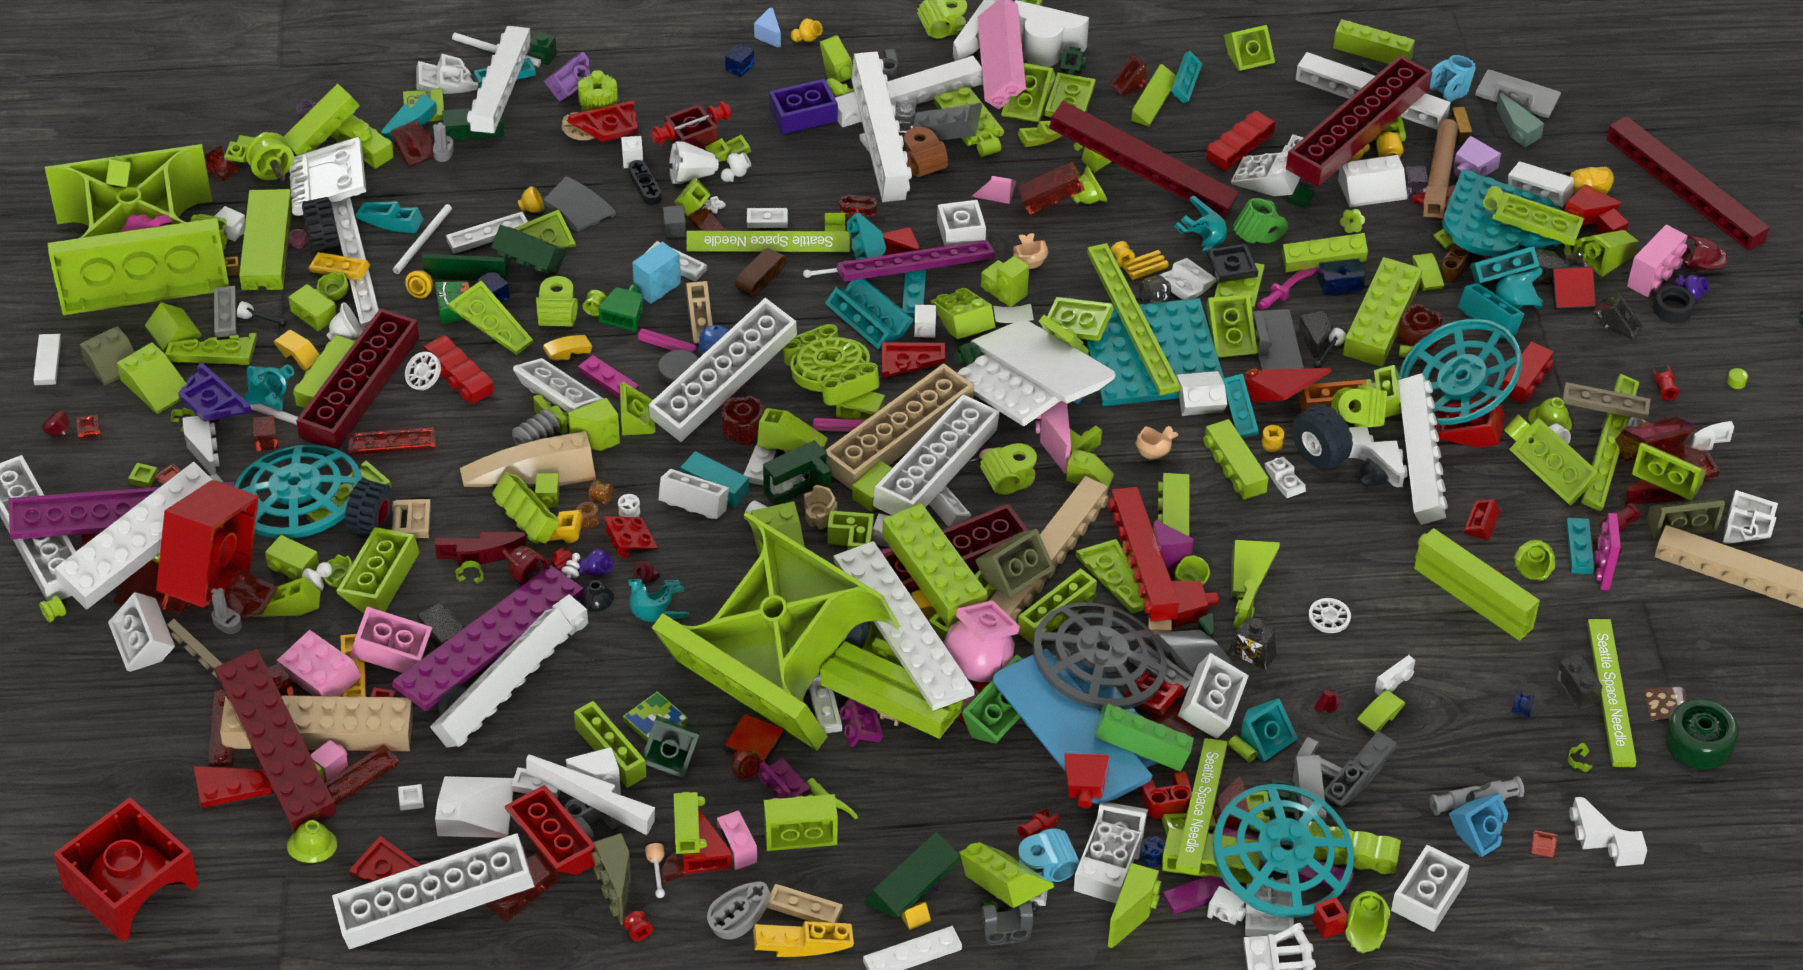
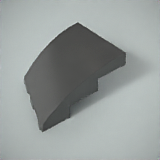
[543,176,616,232]
[1156,630,1234,677]

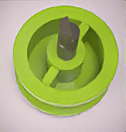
[245,132,294,181]

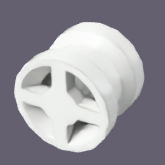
[618,494,640,517]

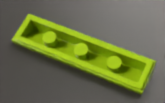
[1131,64,1176,126]

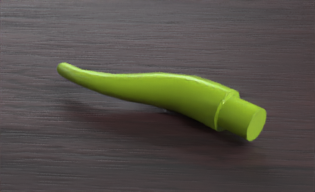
[806,778,858,819]

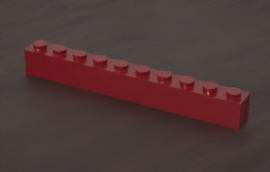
[1049,101,1239,219]
[1607,116,1770,251]

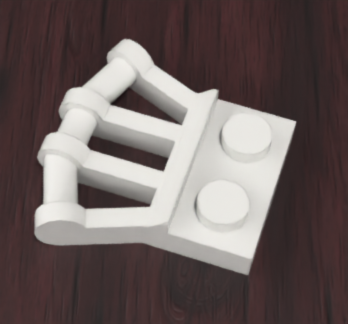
[1243,923,1316,970]

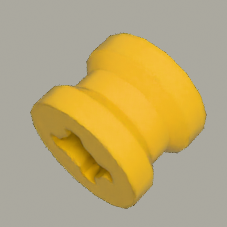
[1110,241,1135,267]
[1262,425,1284,452]

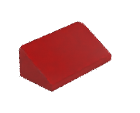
[1463,499,1500,540]

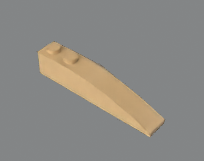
[460,431,596,487]

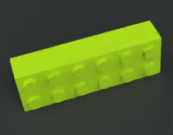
[1343,257,1423,367]
[882,503,988,627]

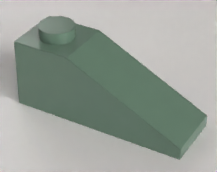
[1496,93,1544,148]

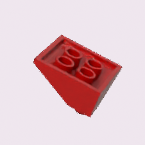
[1244,368,1332,402]

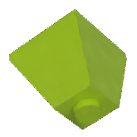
[1573,230,1639,277]
[1231,540,1280,600]

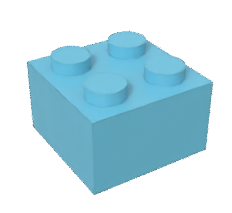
[632,242,681,304]

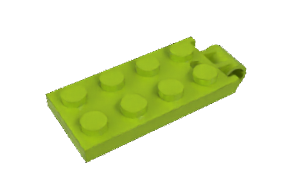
[934,86,1004,157]
[1483,186,1584,246]
[1504,414,1601,506]

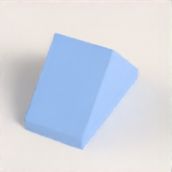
[754,8,781,47]

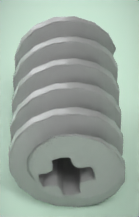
[512,410,560,446]

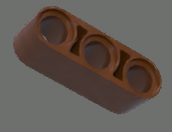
[1440,244,1476,283]
[735,248,786,297]

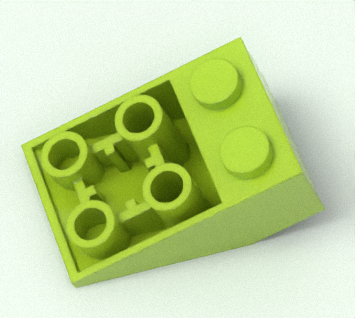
[930,288,996,339]
[757,408,828,453]

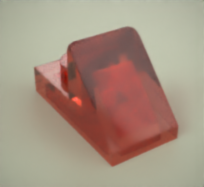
[204,145,238,181]

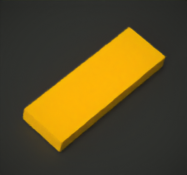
[309,252,370,281]

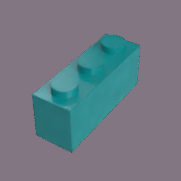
[1470,246,1539,283]
[1457,283,1524,339]
[680,451,749,508]

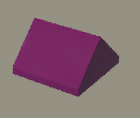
[1153,520,1194,573]

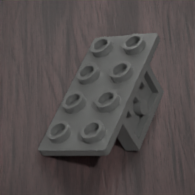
[1252,309,1304,370]

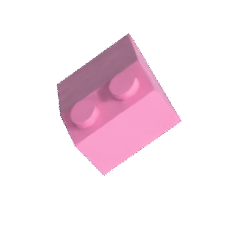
[1035,400,1071,473]

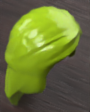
[1345,891,1390,953]

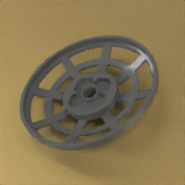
[1032,602,1166,709]

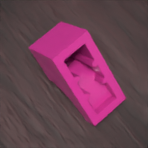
[121,214,173,232]

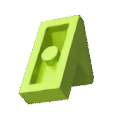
[825,213,845,231]
[1069,426,1102,457]

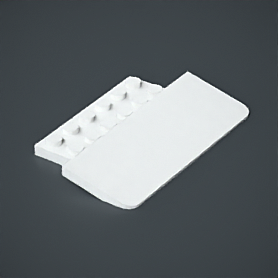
[958,321,1115,426]

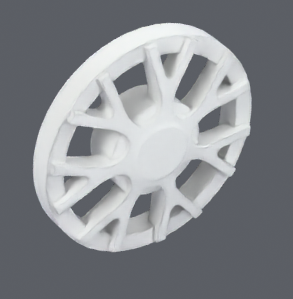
[405,352,441,391]
[1309,598,1351,633]

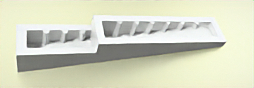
[526,755,655,835]

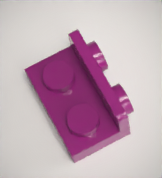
[840,698,883,747]
[759,758,810,799]

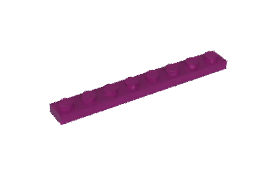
[836,240,995,282]

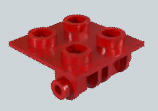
[604,516,658,558]

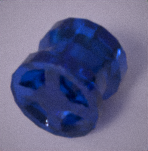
[1511,691,1535,717]
[1140,836,1165,866]

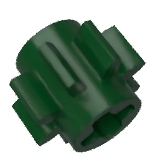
[954,342,982,367]

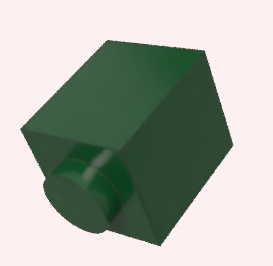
[530,31,557,65]

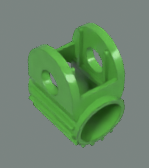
[1232,198,1288,243]

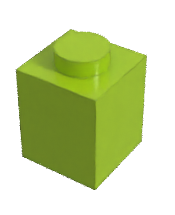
[535,473,560,508]

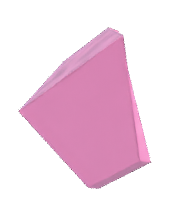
[971,176,1016,204]

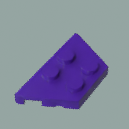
[178,363,251,422]

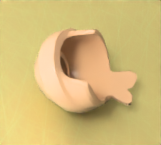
[1013,233,1048,269]
[1135,426,1178,460]

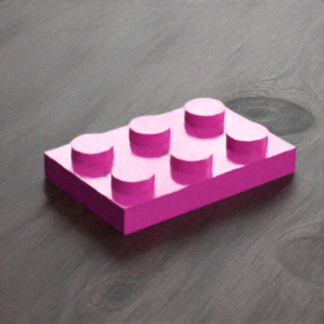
[1594,513,1621,590]

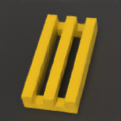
[1123,250,1169,280]

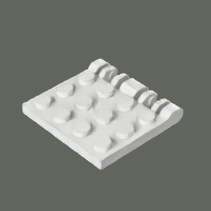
[289,137,366,216]

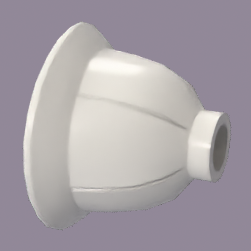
[327,302,363,341]

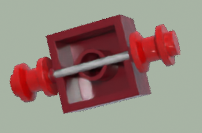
[650,101,731,150]

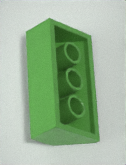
[1094,703,1194,772]

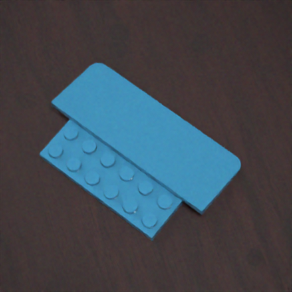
[993,648,1158,804]

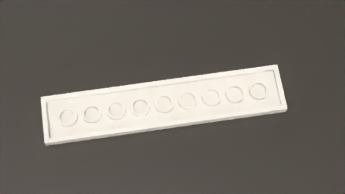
[834,541,974,711]

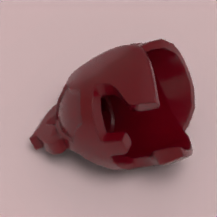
[1682,235,1728,270]
[502,546,550,586]

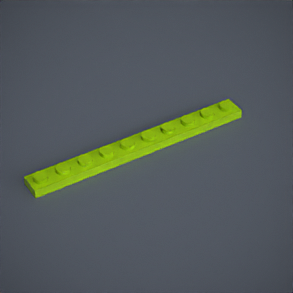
[1087,243,1180,396]

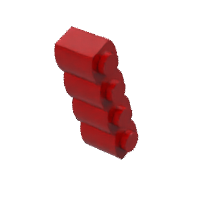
[1206,111,1276,171]
[423,335,494,404]

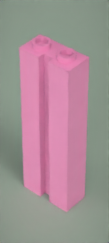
[977,0,1026,109]

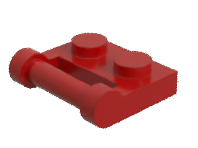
[1124,672,1184,716]

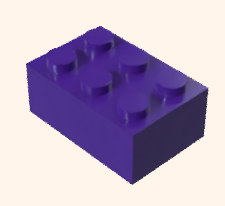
[769,79,838,134]

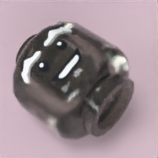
[1139,275,1171,304]

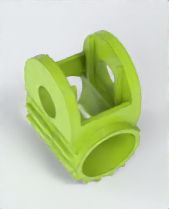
[917,0,967,39]
[536,276,578,327]
[1331,384,1387,427]
[980,443,1037,495]

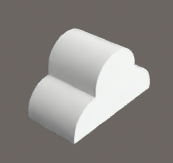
[1015,0,1089,67]

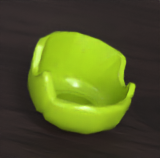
[826,78,854,97]
[317,270,349,301]
[323,554,353,588]
[1174,555,1210,586]

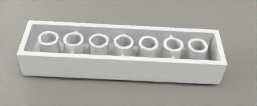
[851,52,912,202]
[649,298,797,442]
[873,394,1000,515]
[0,455,76,601]
[55,462,213,610]
[332,833,535,949]

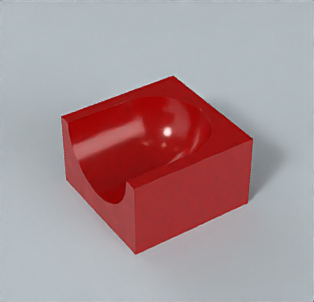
[156,480,259,608]
[53,797,199,942]

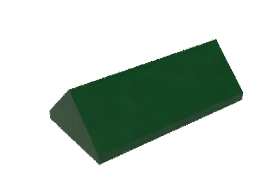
[422,253,510,282]
[864,831,961,918]

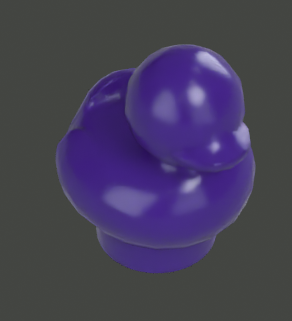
[1674,274,1709,300]
[578,549,613,577]

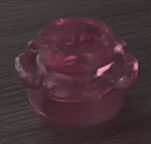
[288,229,308,248]

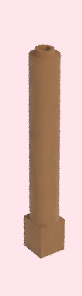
[1423,119,1458,218]

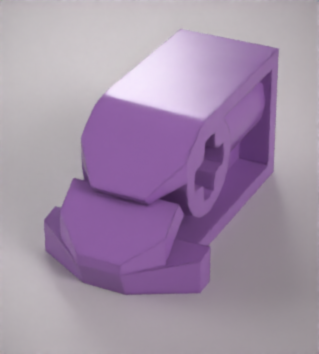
[544,52,590,101]

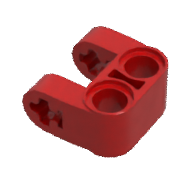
[1139,771,1192,819]

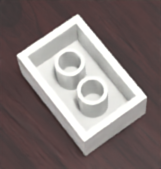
[1178,653,1249,739]
[1391,845,1470,932]

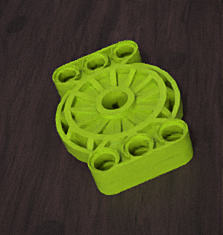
[782,324,880,406]

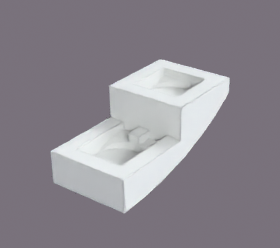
[1690,421,1734,452]

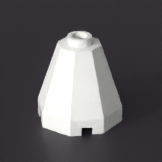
[670,142,719,184]

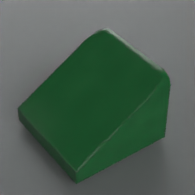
[1197,613,1214,639]

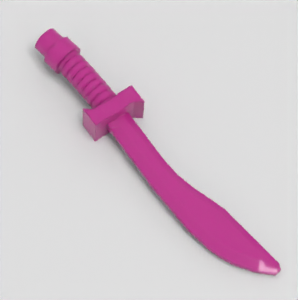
[1257,267,1323,310]

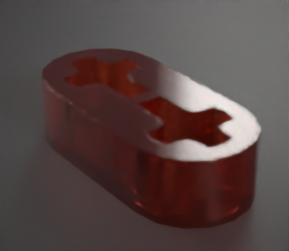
[839,194,877,216]

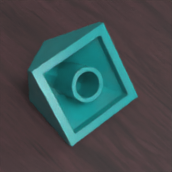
[1240,699,1298,762]

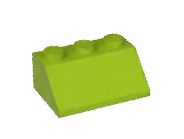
[1632,443,1706,501]

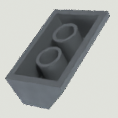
[913,103,982,141]

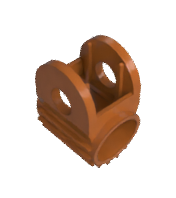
[904,127,948,177]

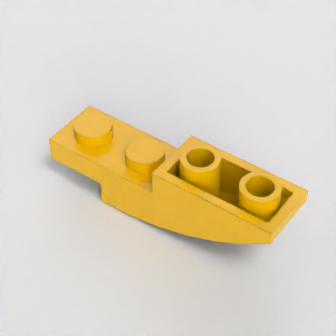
[753,921,854,957]

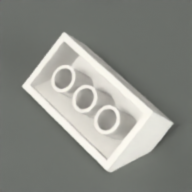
[513,358,604,414]

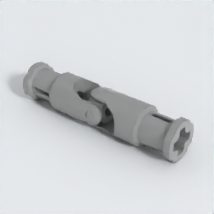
[1429,776,1524,816]

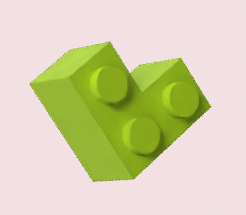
[981,256,1029,307]
[828,511,874,550]

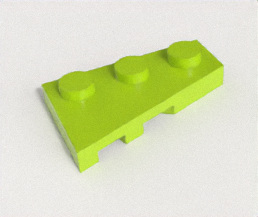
[514,209,576,248]

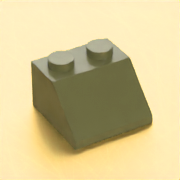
[80,326,135,386]

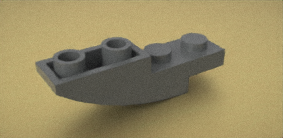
[1324,731,1397,807]

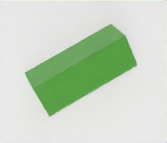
[962,655,1023,744]

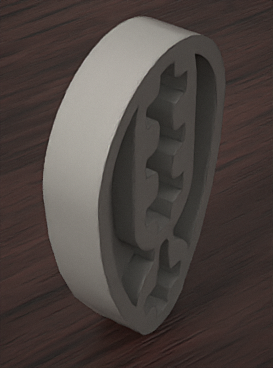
[707,881,771,939]

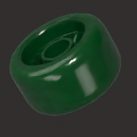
[1665,699,1739,770]

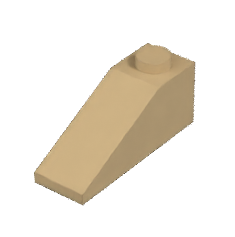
[686,281,713,344]

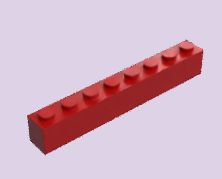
[1108,487,1179,622]

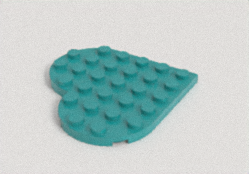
[1442,169,1562,257]

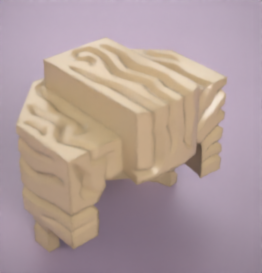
[804,485,837,530]

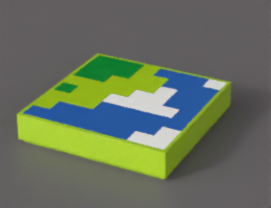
[623,691,688,741]

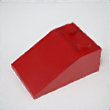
[1434,398,1505,448]

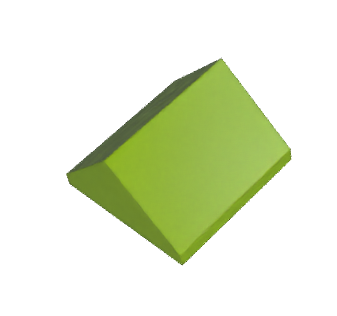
[145,302,202,353]
[620,382,655,435]

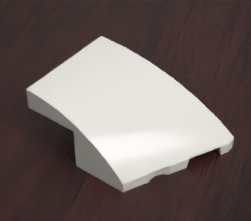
[416,54,478,94]
[1722,490,1778,544]
[1245,874,1294,939]

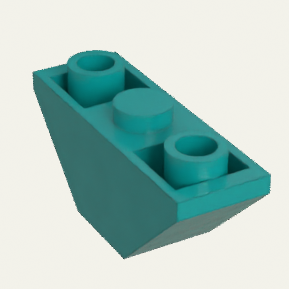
[846,213,886,260]

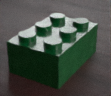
[491,225,567,274]

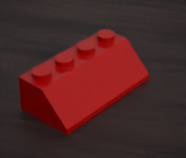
[505,785,595,875]

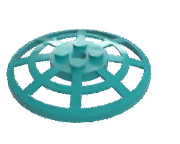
[1399,319,1522,425]
[234,445,362,539]
[1212,784,1354,918]

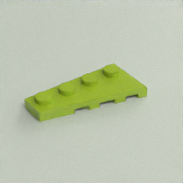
[448,281,533,355]
[165,333,257,365]
[306,461,392,523]
[1076,539,1144,614]

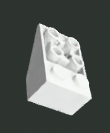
[1231,151,1300,196]
[1074,820,1142,903]

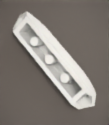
[953,0,998,61]

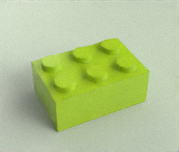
[764,794,838,851]

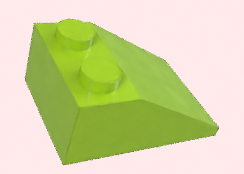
[1001,63,1056,123]
[1206,294,1258,358]
[117,342,187,415]
[751,502,805,557]
[1108,863,1161,948]

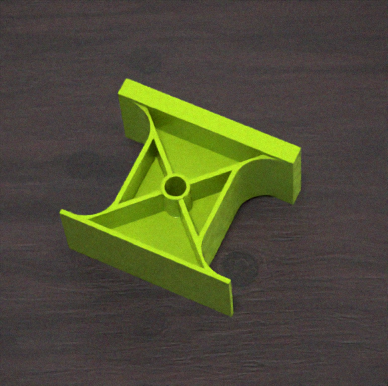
[45,144,229,315]
[652,512,901,751]

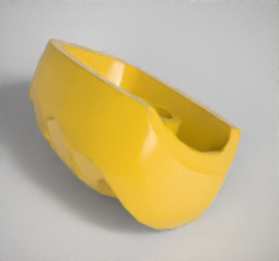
[1570,167,1614,194]

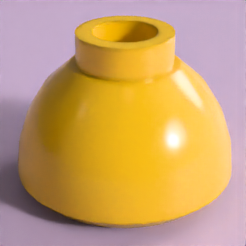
[518,186,544,213]
[405,270,433,299]

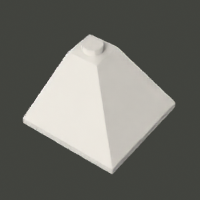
[435,776,514,838]

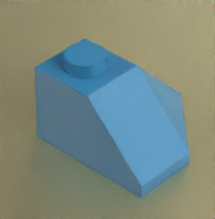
[1449,793,1508,857]

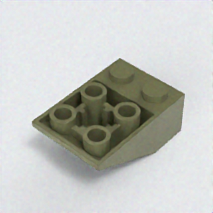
[592,833,631,925]

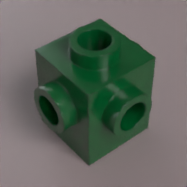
[1058,46,1087,75]

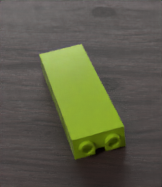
[239,189,292,290]
[1414,528,1540,641]
[819,641,963,739]

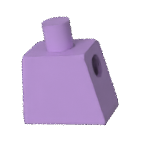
[1454,136,1501,178]

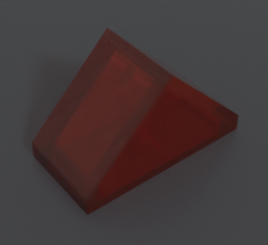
[1110,53,1147,96]

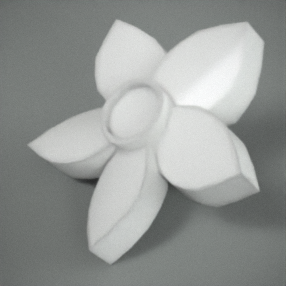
[702,196,726,214]

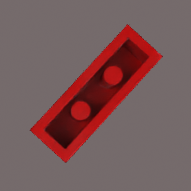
[1501,341,1554,404]

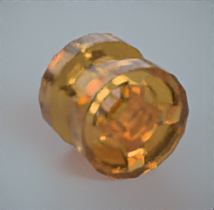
[588,480,613,505]
[576,502,599,529]

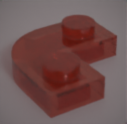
[1662,444,1721,480]

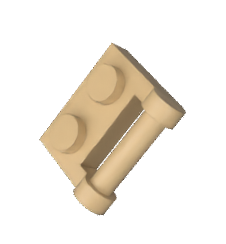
[391,499,431,538]

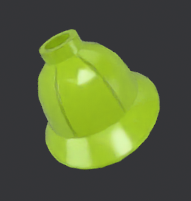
[1070,165,1107,204]
[1528,397,1572,432]
[287,820,337,863]

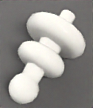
[561,553,580,578]

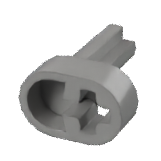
[433,122,454,162]
[211,588,242,634]
[1294,737,1343,779]

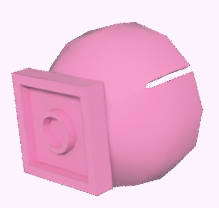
[943,600,1020,682]

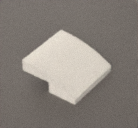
[1157,258,1217,300]

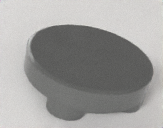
[658,350,699,384]

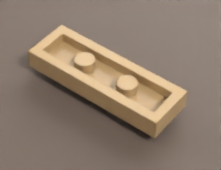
[767,884,843,923]

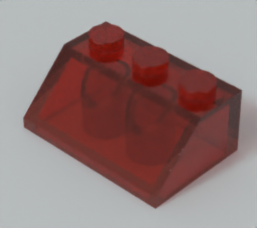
[1615,417,1697,461]

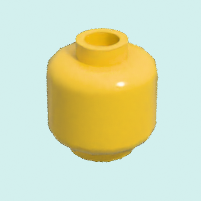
[1376,131,1403,158]

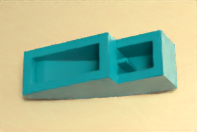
[381,94,437,142]
[355,202,424,233]

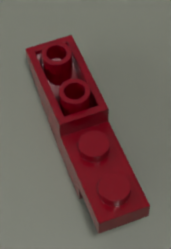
[435,531,526,566]

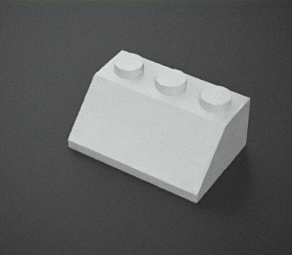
[1338,155,1407,207]
[108,592,175,672]

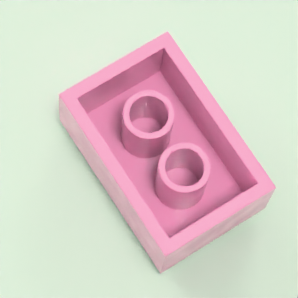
[1627,225,1687,297]
[350,607,432,673]
[277,630,362,697]

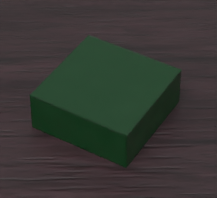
[1288,185,1314,208]

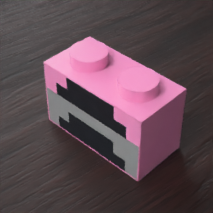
[717,810,757,870]

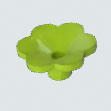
[1340,209,1365,233]

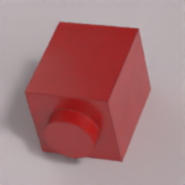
[1595,208,1629,234]
[1312,897,1348,939]

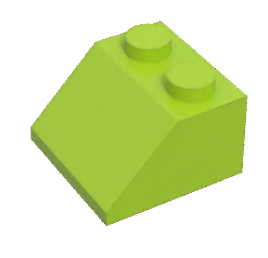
[1224,25,1275,71]
[568,398,620,451]

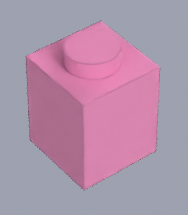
[311,740,348,783]

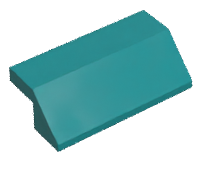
[825,279,914,350]

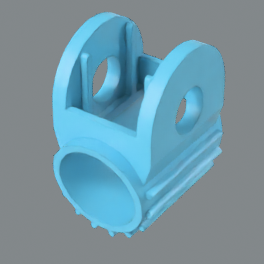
[1429,55,1476,102]
[1018,829,1080,882]

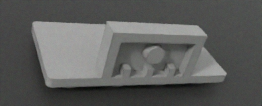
[1475,69,1561,118]

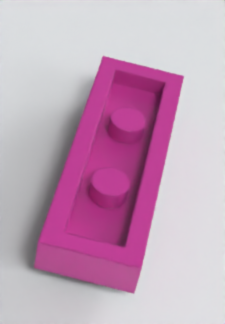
[578,355,639,399]

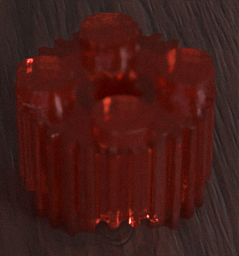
[1398,303,1443,349]
[722,395,764,445]

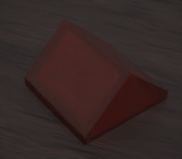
[114,560,165,605]

